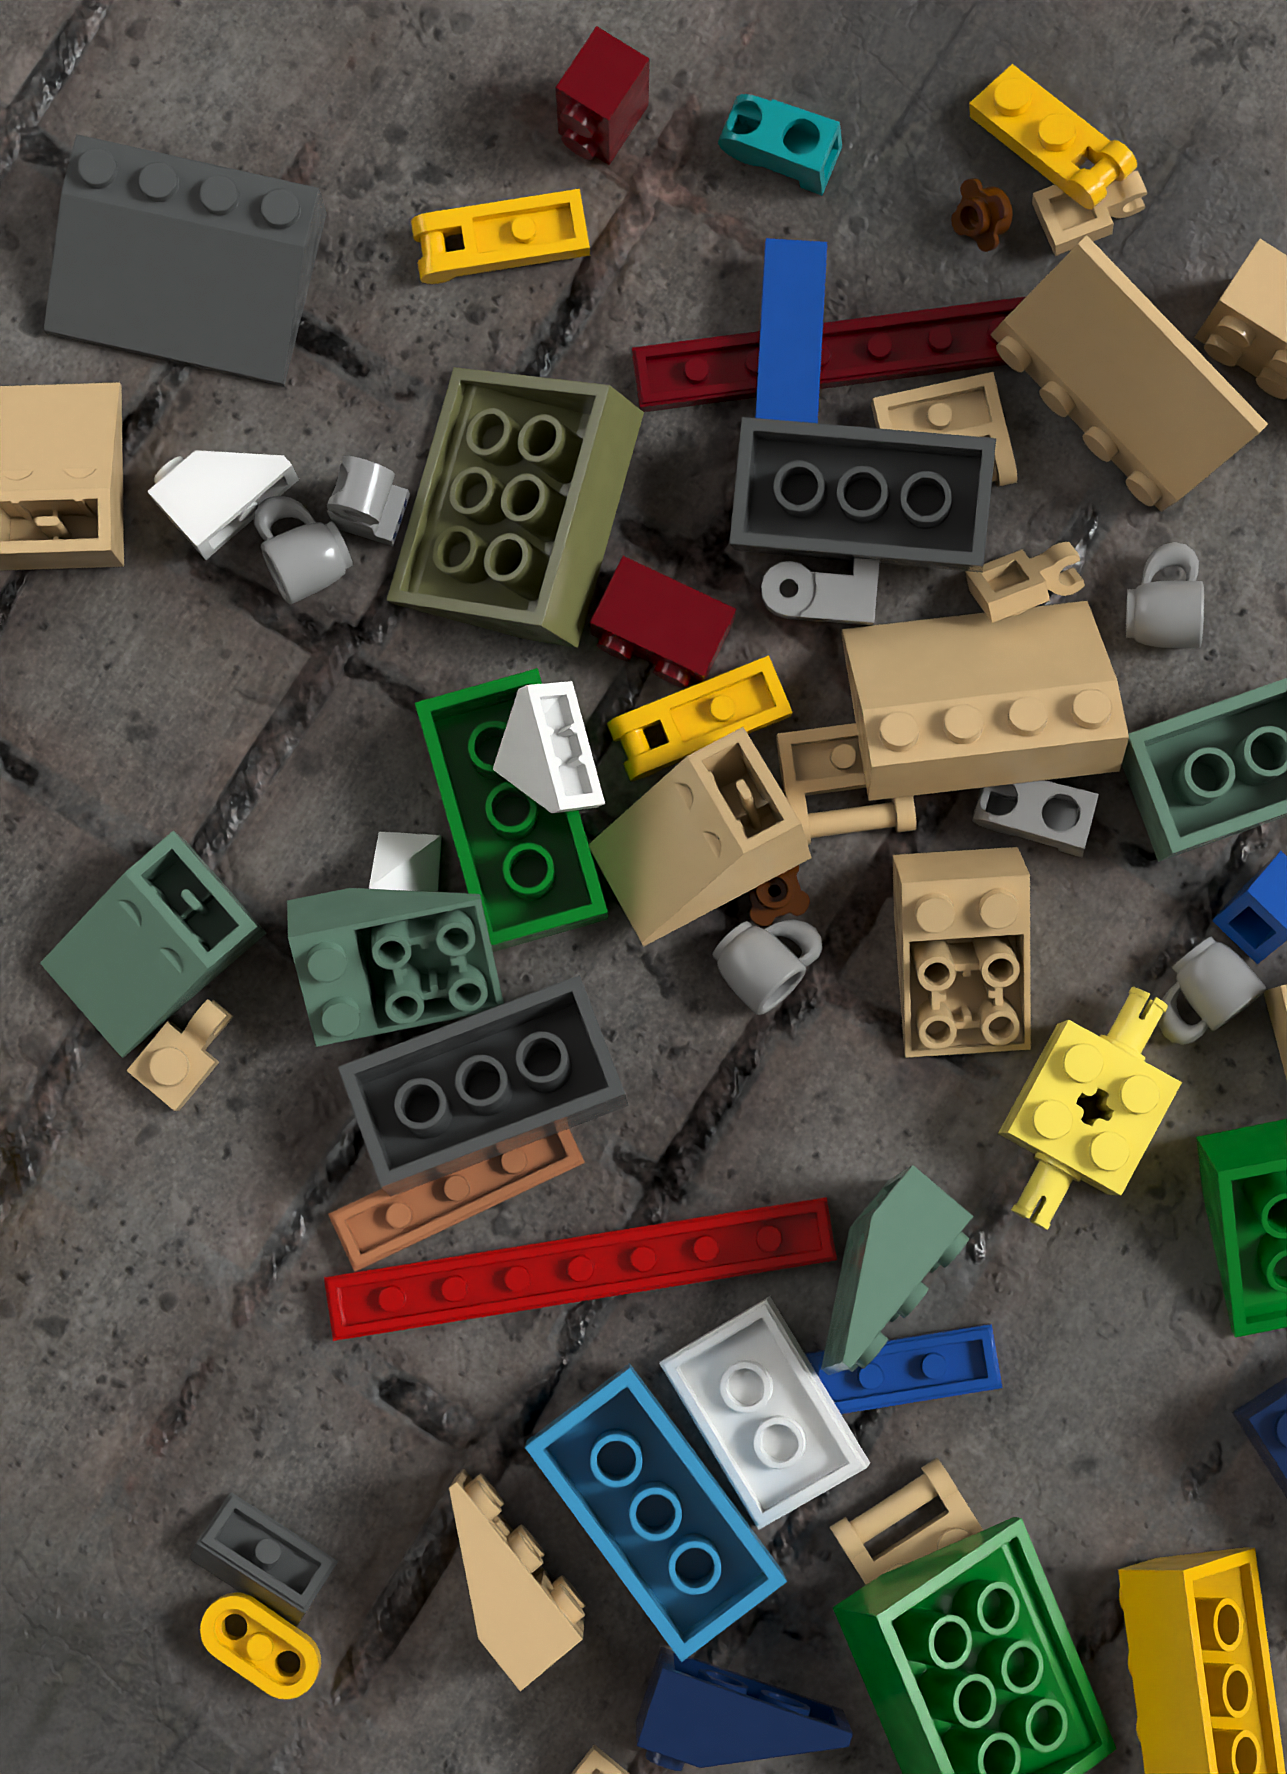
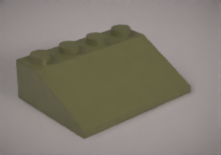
[387,367,644,648]

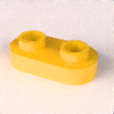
[200,1592,321,1699]

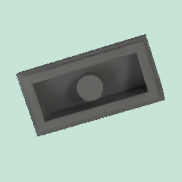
[190,1492,338,1627]

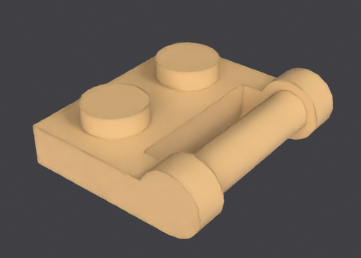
[871,372,1017,487]
[776,723,916,845]
[830,1458,983,1585]

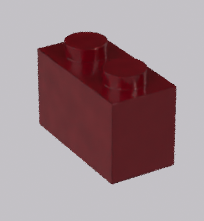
[555,26,650,165]
[590,556,737,688]

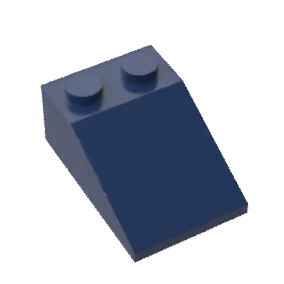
[636,1647,853,1771]

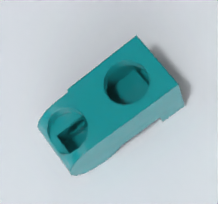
[718,94,842,196]

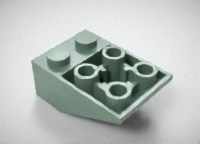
[40,831,266,1058]
[287,888,504,1047]
[821,1165,974,1375]

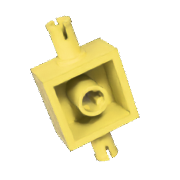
[998,987,1182,1230]

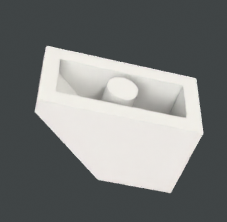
[148,450,299,560]

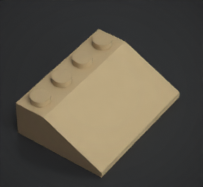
[990,235,1268,512]
[842,601,1129,801]

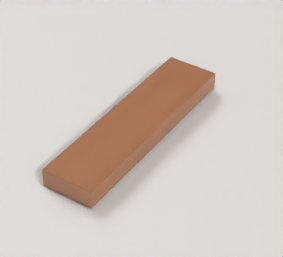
[328,1129,585,1272]

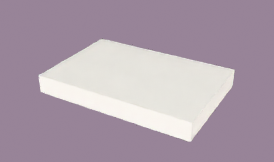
[659,1296,870,1530]

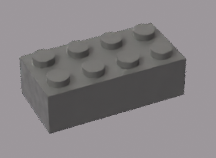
[729,417,996,573]
[338,975,629,1197]

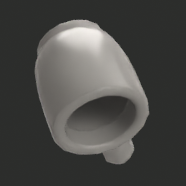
[254,496,353,605]
[1125,542,1204,649]
[713,919,823,1015]
[1158,936,1266,1045]

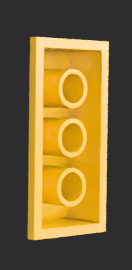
[1118,1547,1286,1774]

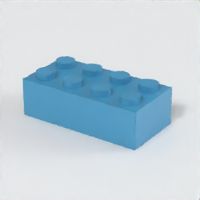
[525,1363,787,1662]

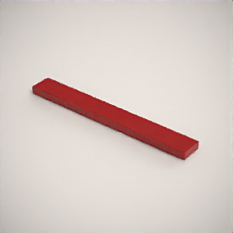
[324,1197,837,1341]

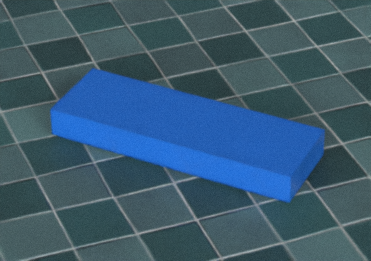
[755,238,827,423]
[805,1323,1003,1414]

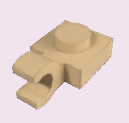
[1032,171,1147,256]
[965,542,1085,623]
[127,999,233,1111]

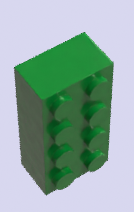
[415,668,608,952]

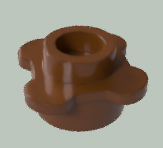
[951,178,1013,252]
[748,865,810,927]

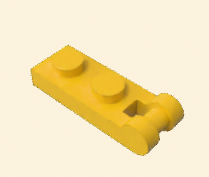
[969,64,1137,210]
[411,189,590,284]
[607,655,793,781]

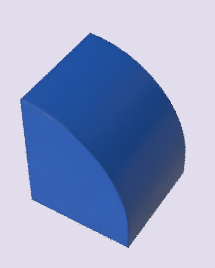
[1212,851,1287,964]

